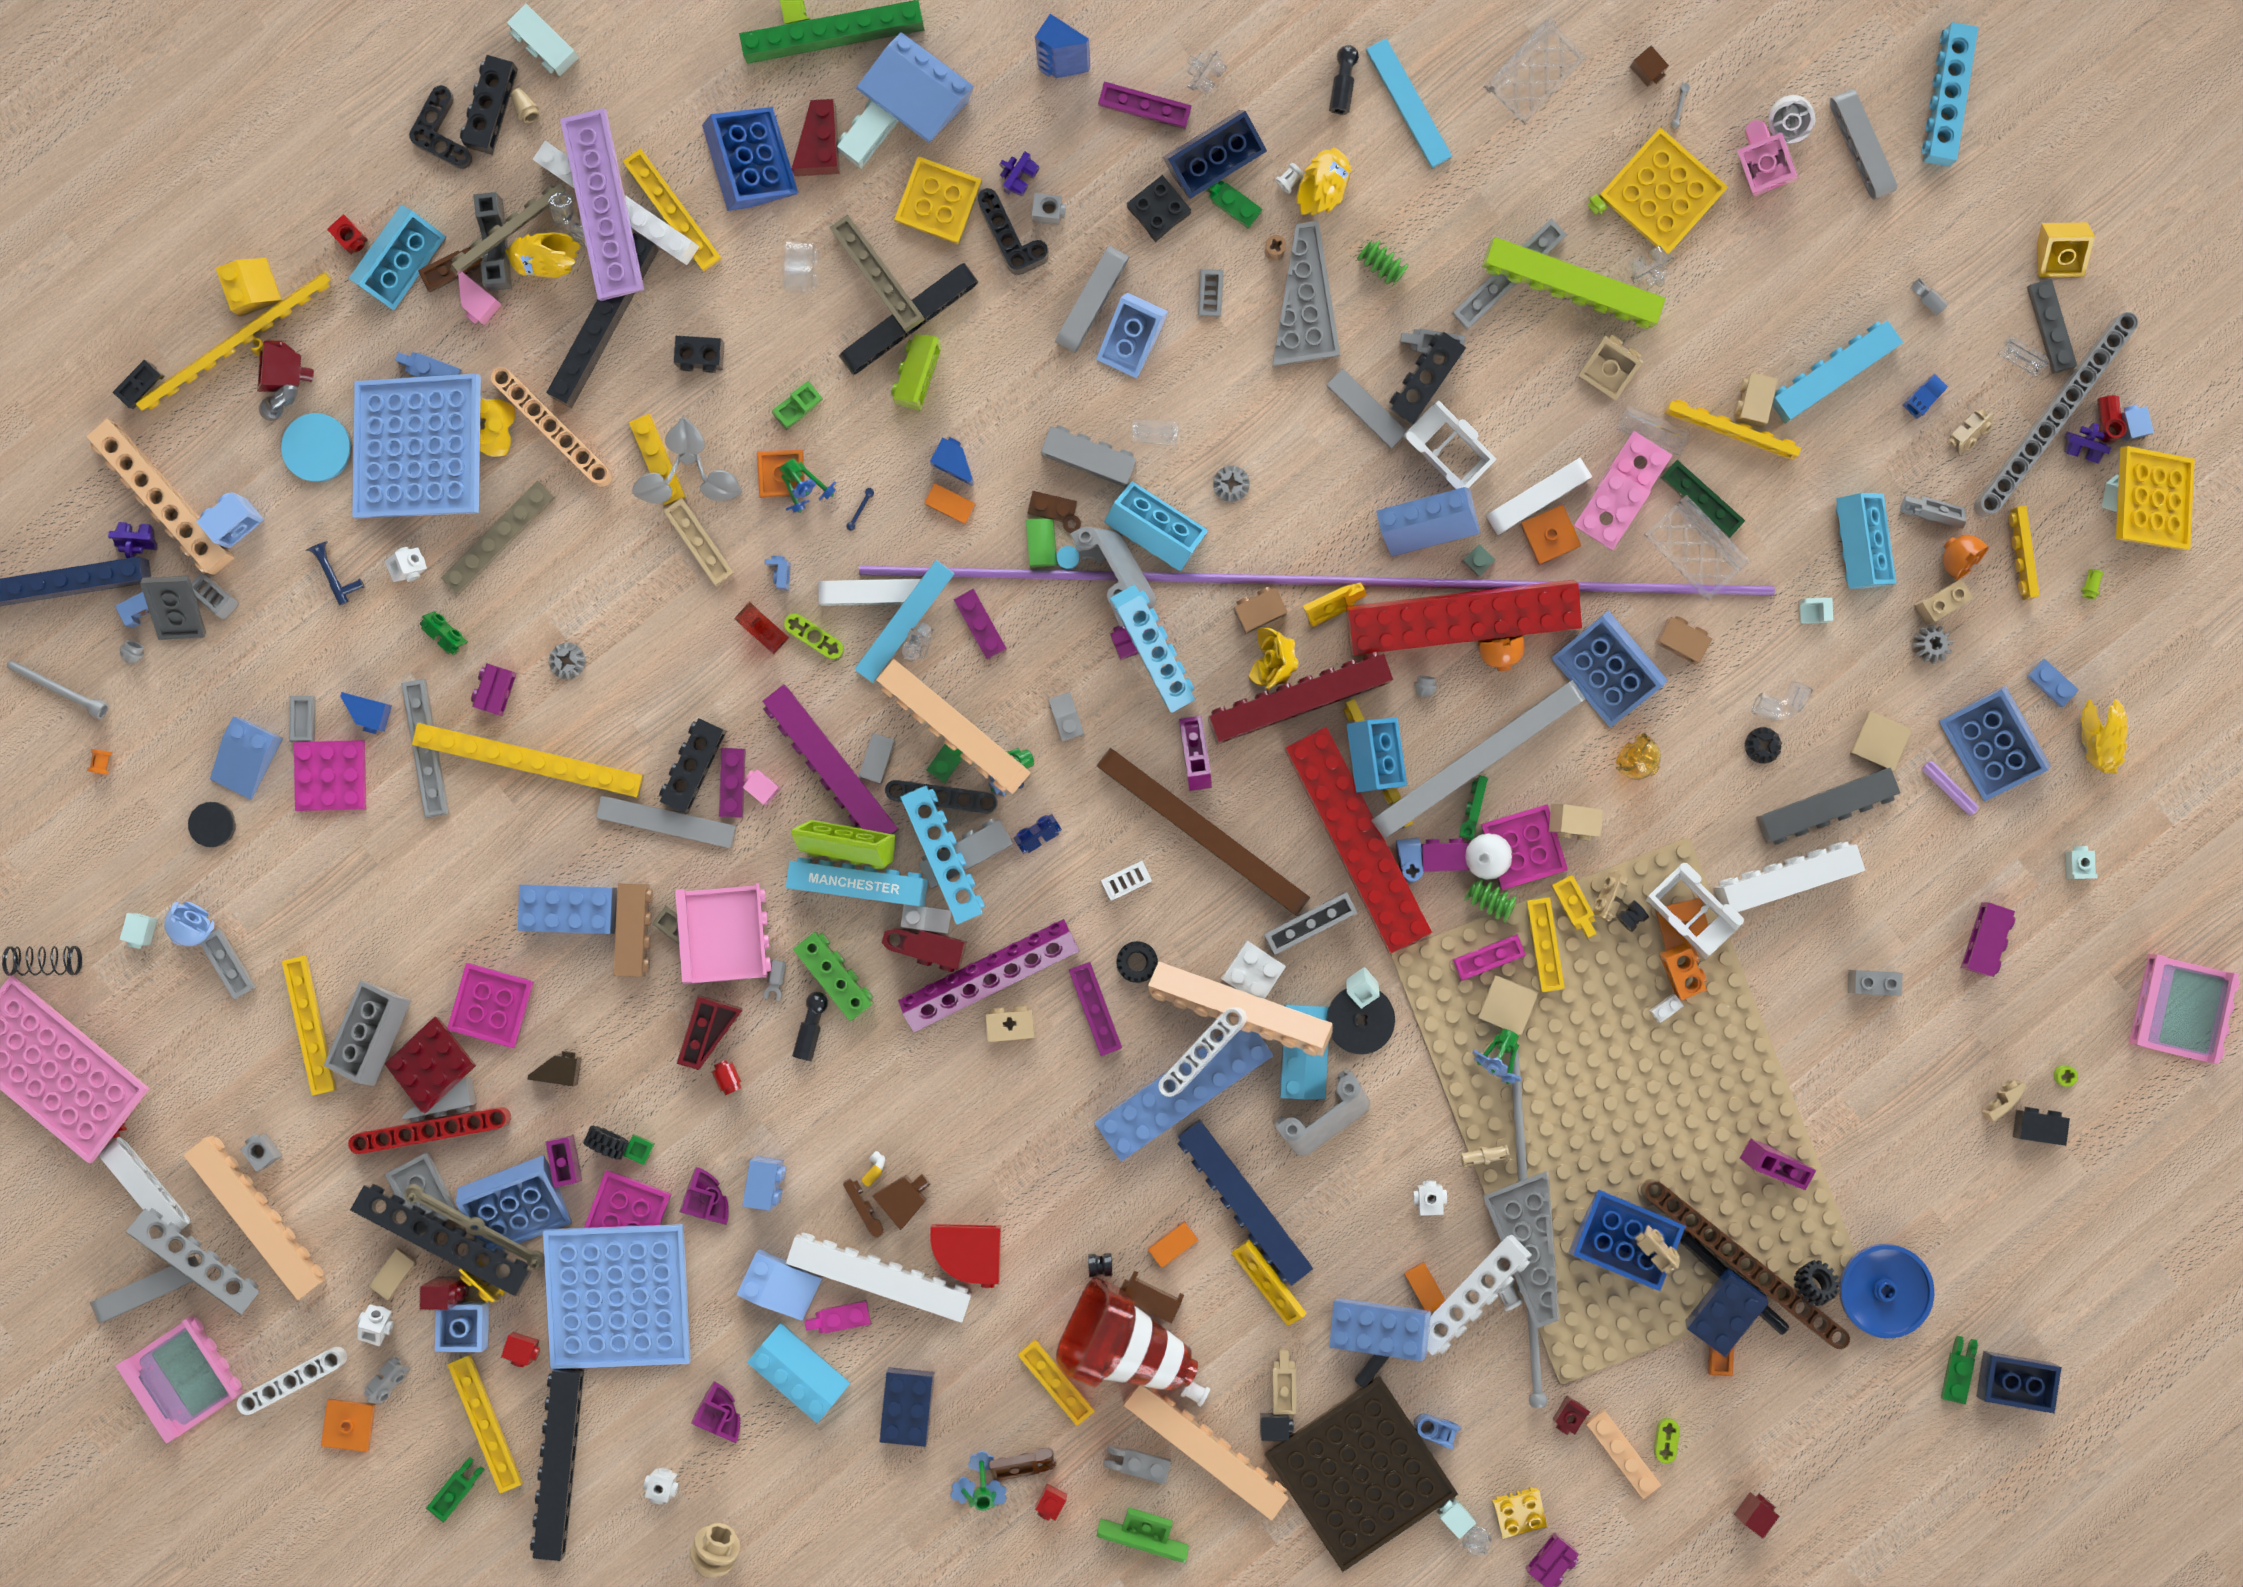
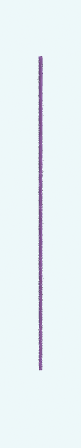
[859,566,1775,595]

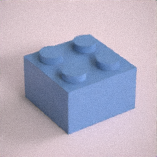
[742,1156,786,1211]

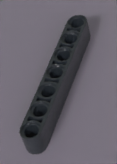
[839,263,979,375]

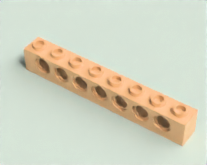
[86,419,235,575]

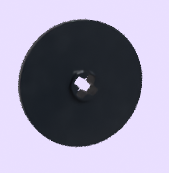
[1326,988,1395,1054]

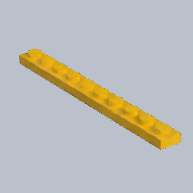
[136,270,331,411]
[412,723,644,797]

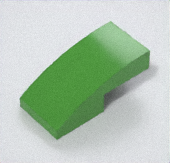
[772,381,823,430]

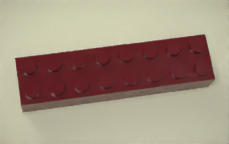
[1208,652,1394,745]

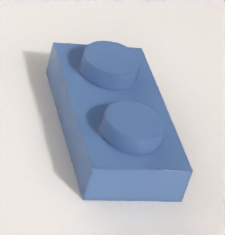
[2027,659,2079,707]

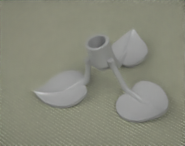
[632,417,742,504]

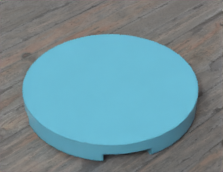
[281,413,352,482]

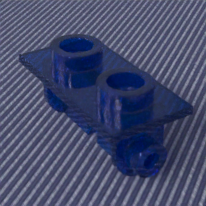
[1014,814,1062,854]

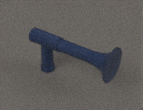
[305,541,365,606]

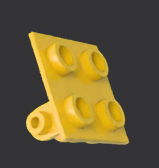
[459,1259,506,1303]
[1492,1487,1547,1539]

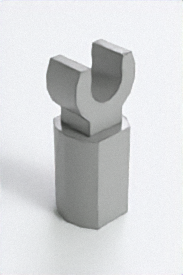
[1911,278,1948,316]
[764,960,786,1001]

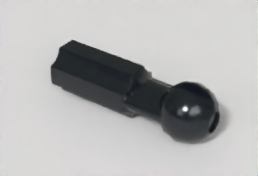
[1329,45,1359,115]
[792,992,828,1061]

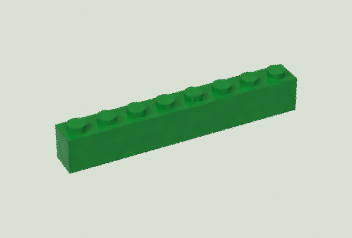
[739,0,925,64]

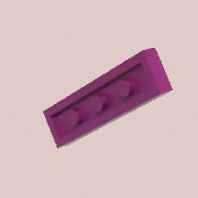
[1098,81,1192,130]
[1069,962,1122,1056]

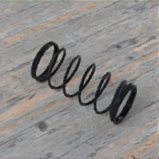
[2,946,82,976]

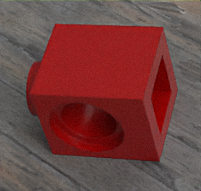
[327,214,368,255]

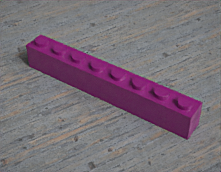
[762,684,899,835]

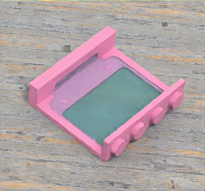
[2129,954,2239,1064]
[116,1315,244,1444]

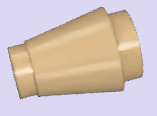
[510,88,540,124]

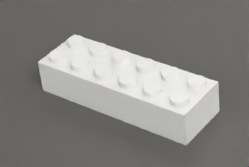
[1714,841,1865,912]

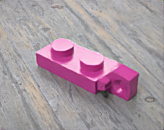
[804,1300,871,1334]

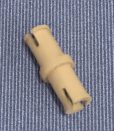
[1460,1145,1510,1168]

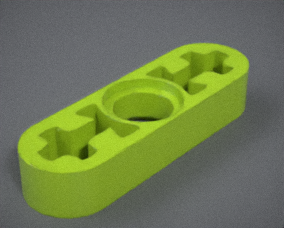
[784,613,844,660]

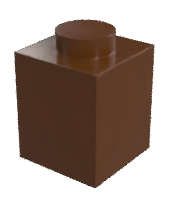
[1630,45,1669,87]

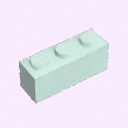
[507,4,579,77]
[837,99,898,169]

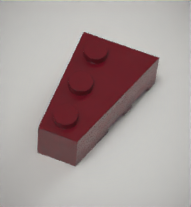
[791,99,840,177]

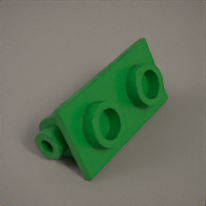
[420,611,468,656]

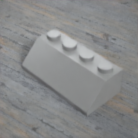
[324,980,411,1086]

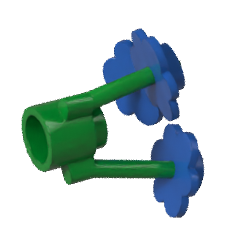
[780,458,837,513]

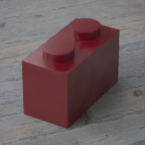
[1734,1492,1780,1539]

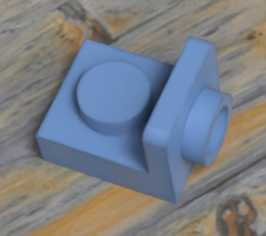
[765,556,791,591]

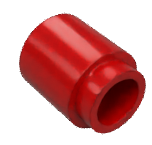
[712,1060,742,1096]

